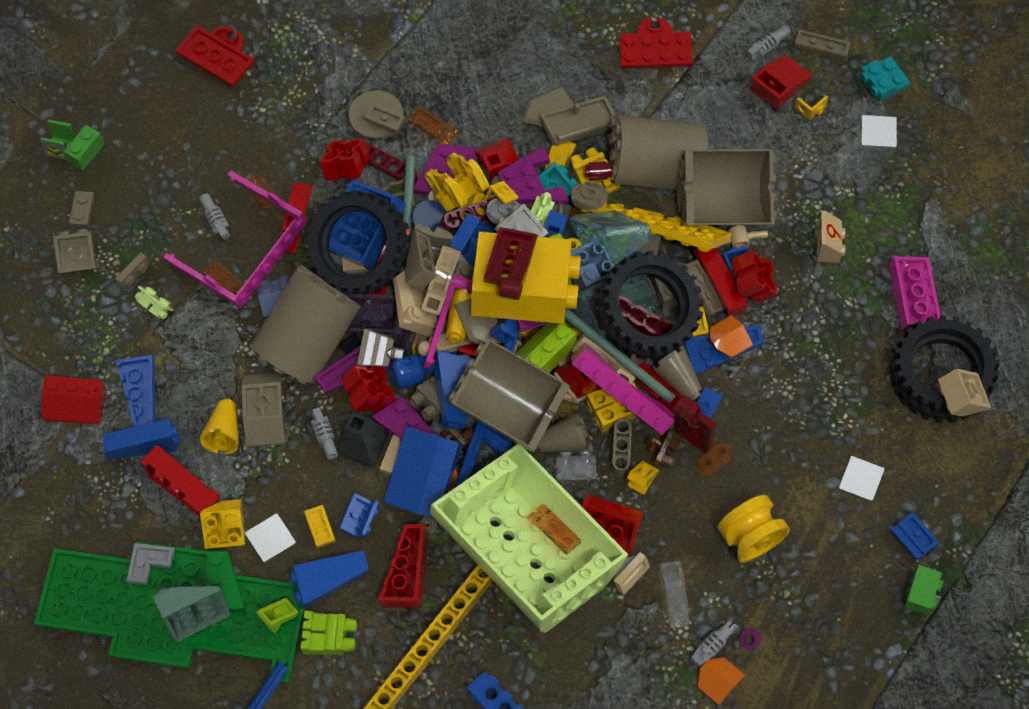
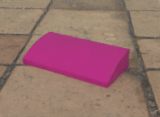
[888,256,941,331]

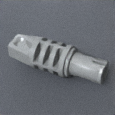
[748,25,791,61]
[199,193,231,240]
[311,407,338,460]
[691,619,738,667]

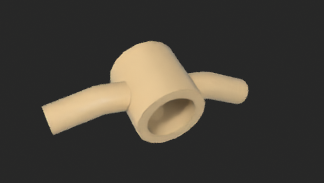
[716,225,768,248]

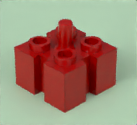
[319,138,371,182]
[733,250,778,303]
[341,366,396,412]

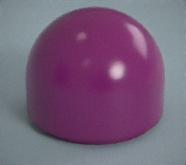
[740,628,761,650]

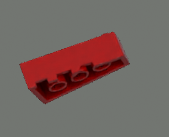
[141,445,220,518]
[378,524,429,609]

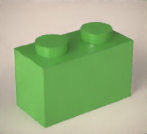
[64,125,104,171]
[905,565,944,615]

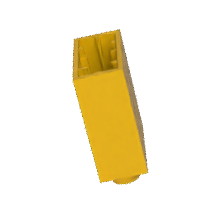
[471,232,581,324]

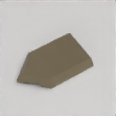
[521,86,574,129]
[455,299,499,345]

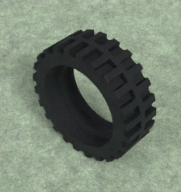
[304,190,411,295]
[594,251,704,359]
[890,315,1000,423]

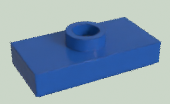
[697,387,723,418]

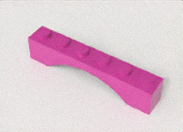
[572,343,675,435]

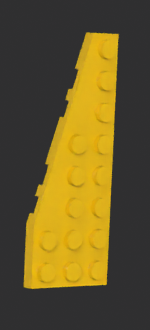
[574,203,732,252]

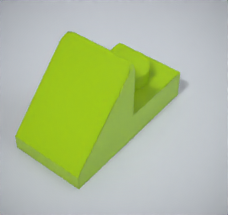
[257,598,299,633]

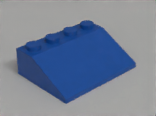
[329,179,406,271]
[384,427,462,518]

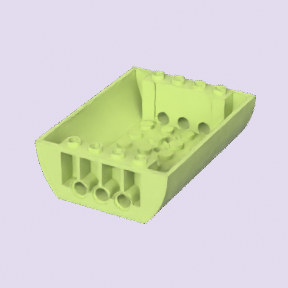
[430,444,628,633]

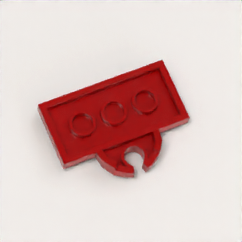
[619,17,693,69]
[175,25,255,88]

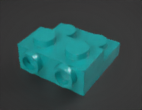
[860,56,911,102]
[539,162,579,202]

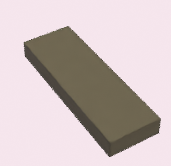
[794,29,851,60]
[685,260,725,317]

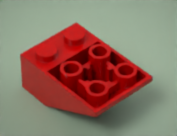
[750,55,813,111]

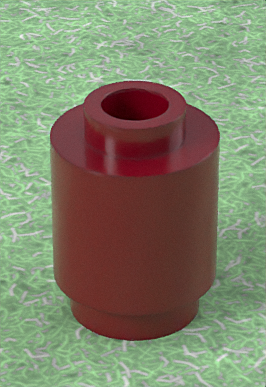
[585,161,612,181]

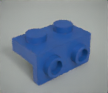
[338,493,379,539]

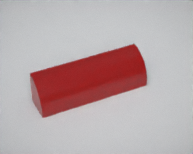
[694,247,748,316]

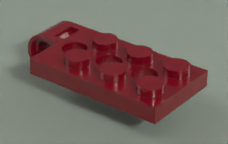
[484,227,538,300]
[673,395,717,455]

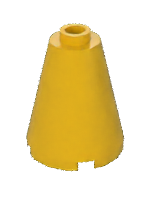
[445,289,472,344]
[200,399,239,454]

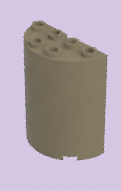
[609,115,708,190]
[677,149,777,225]
[251,265,361,385]
[448,338,570,452]

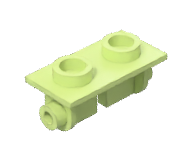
[531,192,555,227]
[135,286,174,319]

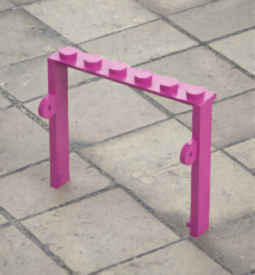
[163,171,308,309]
[424,275,473,369]

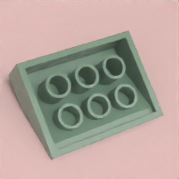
[153,586,231,643]

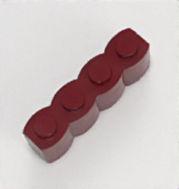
[619,296,674,337]

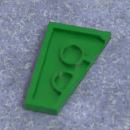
[205,551,245,611]

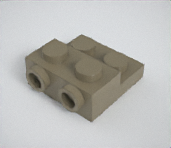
[495,204,548,237]
[53,229,97,274]

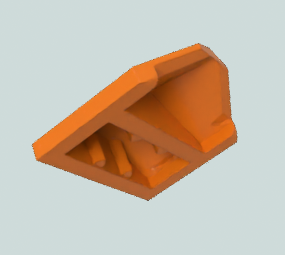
[710,315,753,358]
[698,658,745,706]

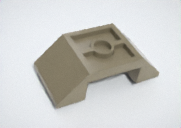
[242,372,285,448]

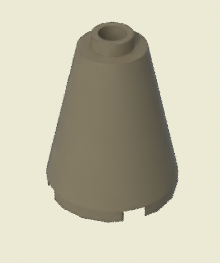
[652,346,702,400]
[536,412,590,452]

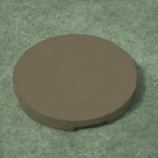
[349,90,403,140]

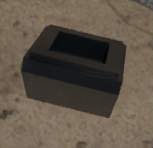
[340,333,362,355]

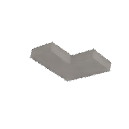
[126,543,175,585]

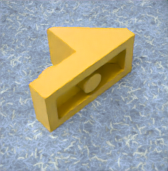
[545,142,576,170]
[627,460,659,494]

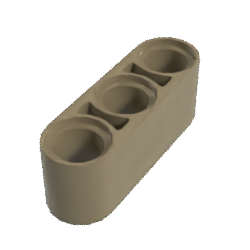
[612,418,632,478]

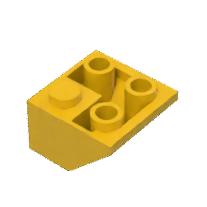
[200,499,245,549]

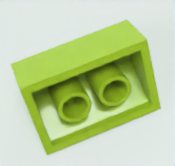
[515,323,577,373]

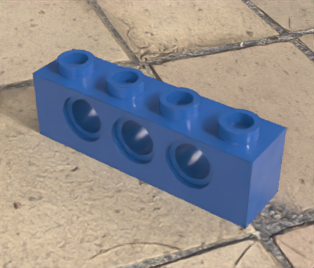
[467,672,524,709]

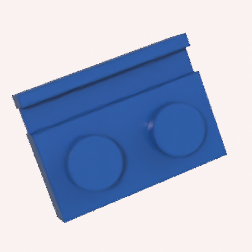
[890,512,939,561]

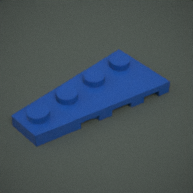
[685,325,764,375]
[115,355,155,427]

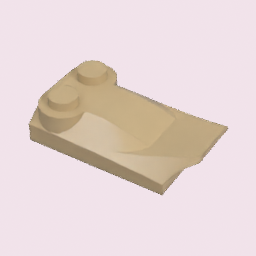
[393,269,438,337]

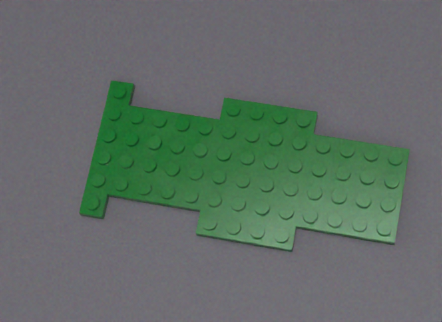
[34,541,305,685]

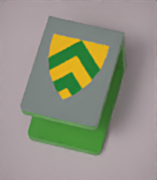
[40,119,75,160]

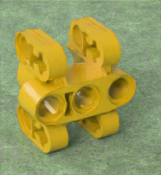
[424,152,489,212]

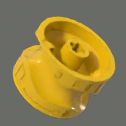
[717,495,790,563]

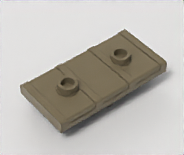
[539,96,616,146]

